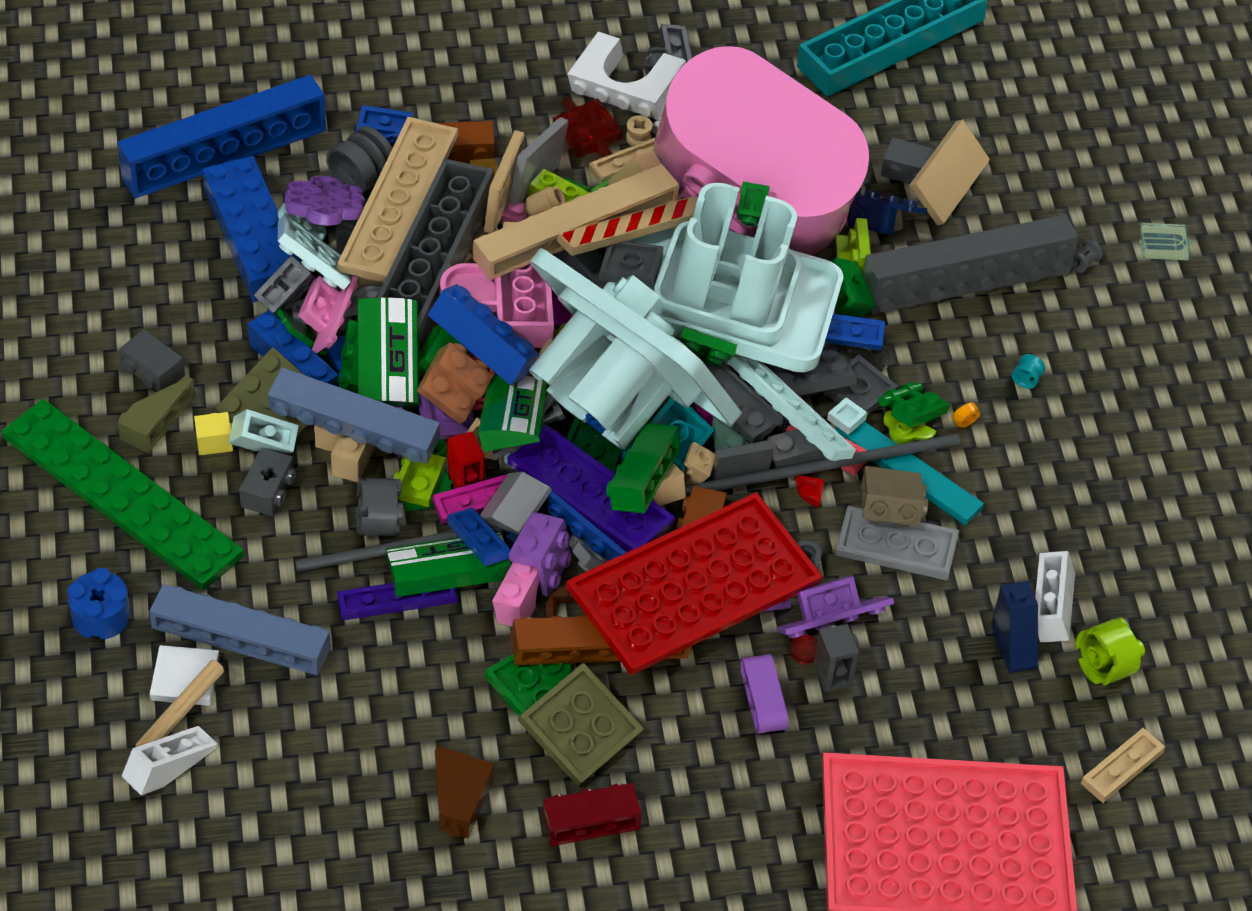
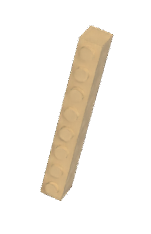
[473,164,679,281]

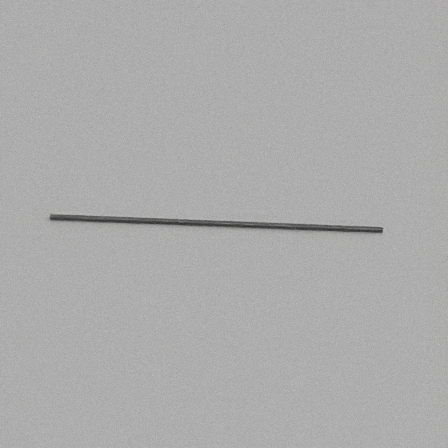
[295,433,960,572]

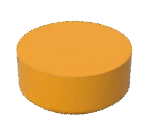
[952,402,981,428]

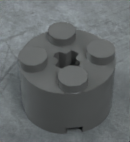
[356,478,403,536]

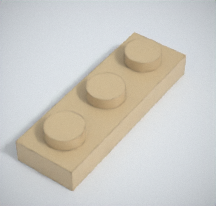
[1081,728,1165,803]

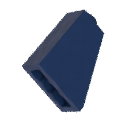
[991,580,1038,673]

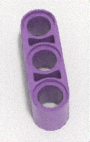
[740,654,788,734]

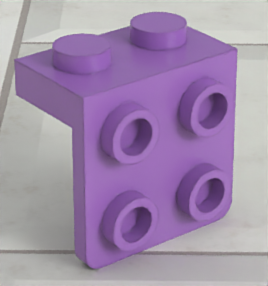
[509,511,572,597]

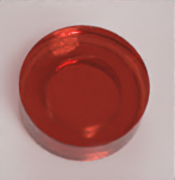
[790,634,818,664]

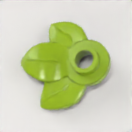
[883,410,937,445]

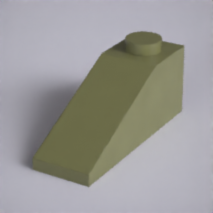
[117,377,195,453]

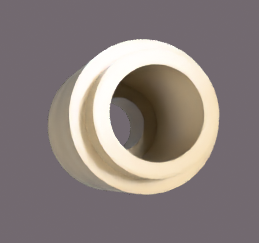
[524,186,566,216]

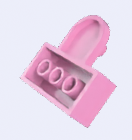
[440,263,554,348]

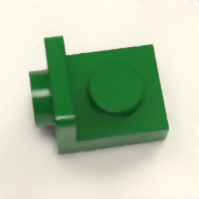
[737,181,770,226]

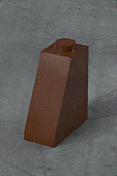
[435,746,494,839]

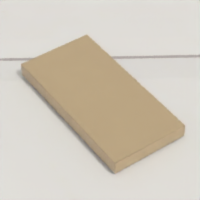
[909,119,990,225]
[484,130,525,233]

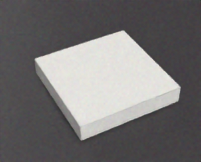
[149,645,220,706]

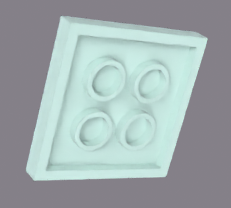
[278,213,351,290]

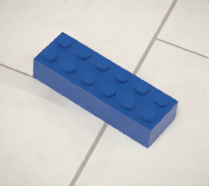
[202,156,300,303]

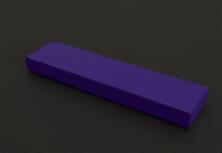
[337,583,457,621]

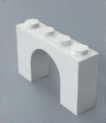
[568,32,686,120]

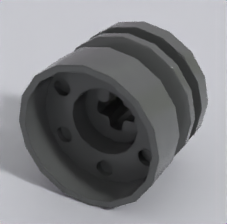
[326,126,392,195]

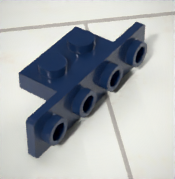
[848,188,928,234]

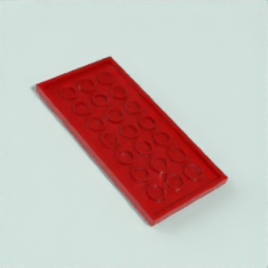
[565,492,823,676]

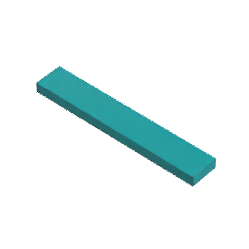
[835,422,984,526]

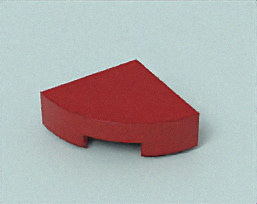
[795,475,824,507]

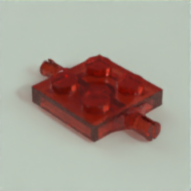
[553,96,623,158]

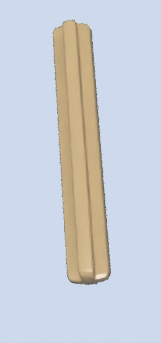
[136,660,224,747]

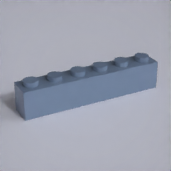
[268,367,440,464]
[149,584,330,676]

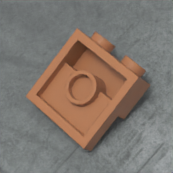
[416,342,493,424]

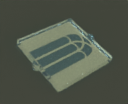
[1139,223,1191,260]

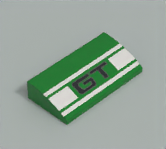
[358,298,419,407]
[478,375,548,452]
[386,531,511,597]

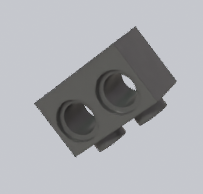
[254,256,315,319]

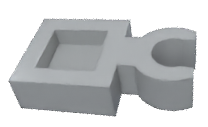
[568,534,607,571]

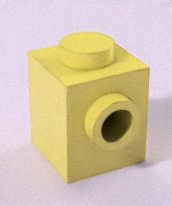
[194,412,233,455]

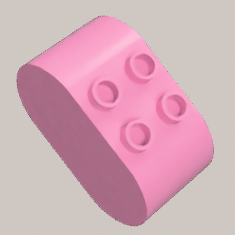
[654,46,869,255]

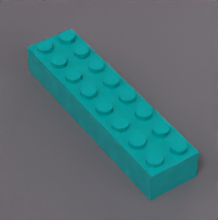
[797,0,988,97]

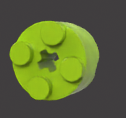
[1076,617,1145,686]

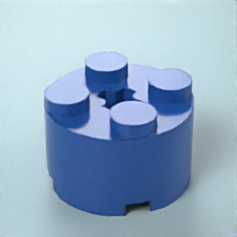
[68,568,130,639]

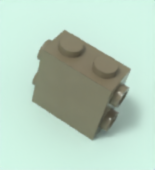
[860,466,928,526]

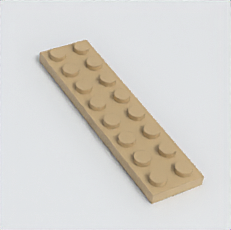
[337,117,458,283]

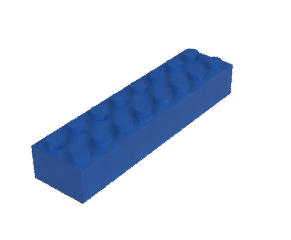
[117,74,326,199]

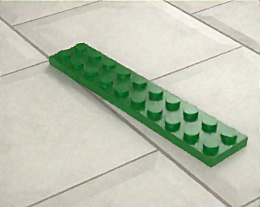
[1,399,244,591]

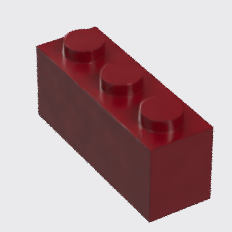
[542,783,642,846]

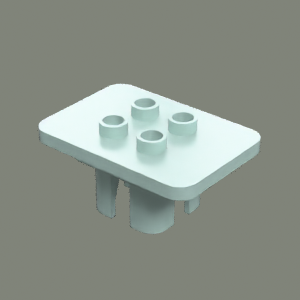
[610,183,843,372]
[529,248,742,450]

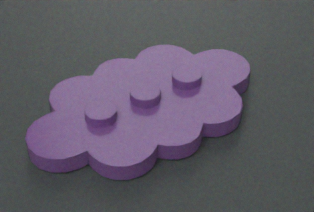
[284,176,365,226]

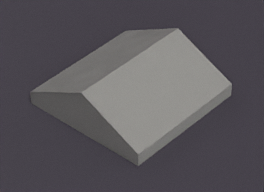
[480,472,552,535]

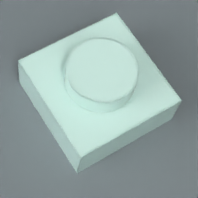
[827,397,867,435]

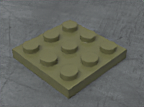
[216,347,307,435]
[517,663,644,787]

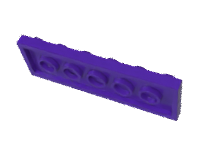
[507,424,675,552]

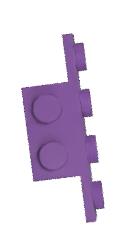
[776,576,894,638]

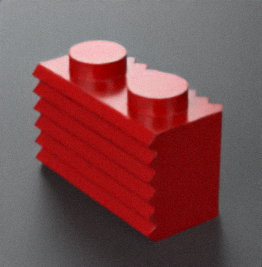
[447,432,485,489]

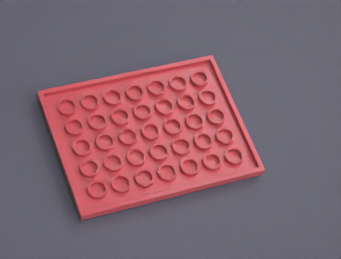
[822,752,1077,911]

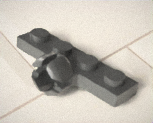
[645,24,692,74]

